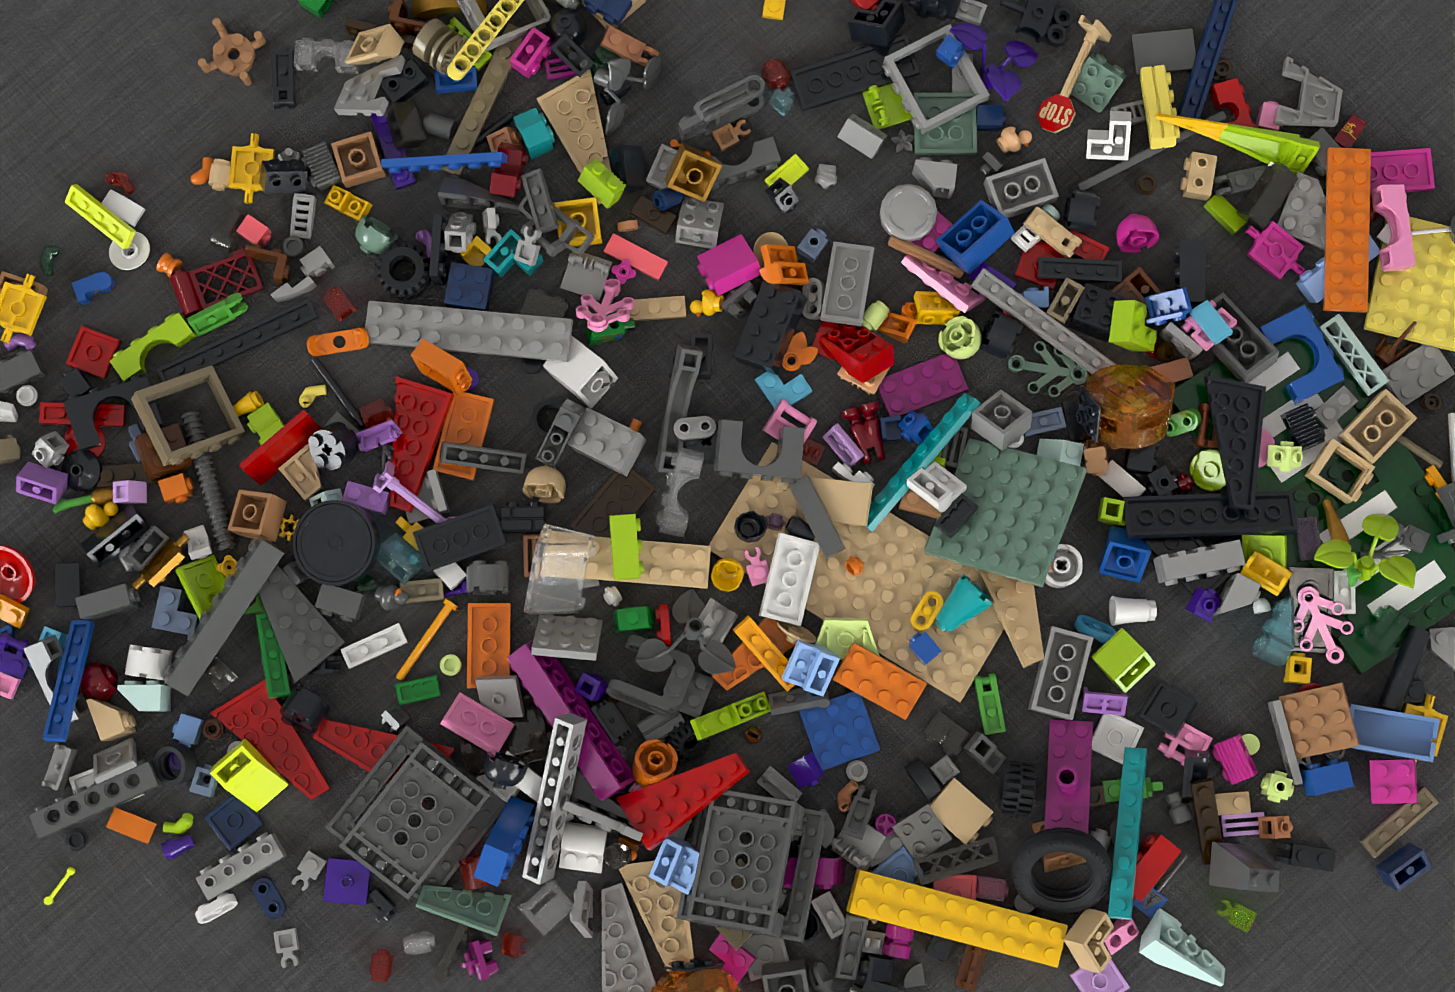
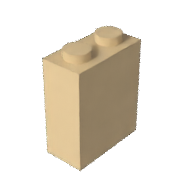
[929,778,993,845]

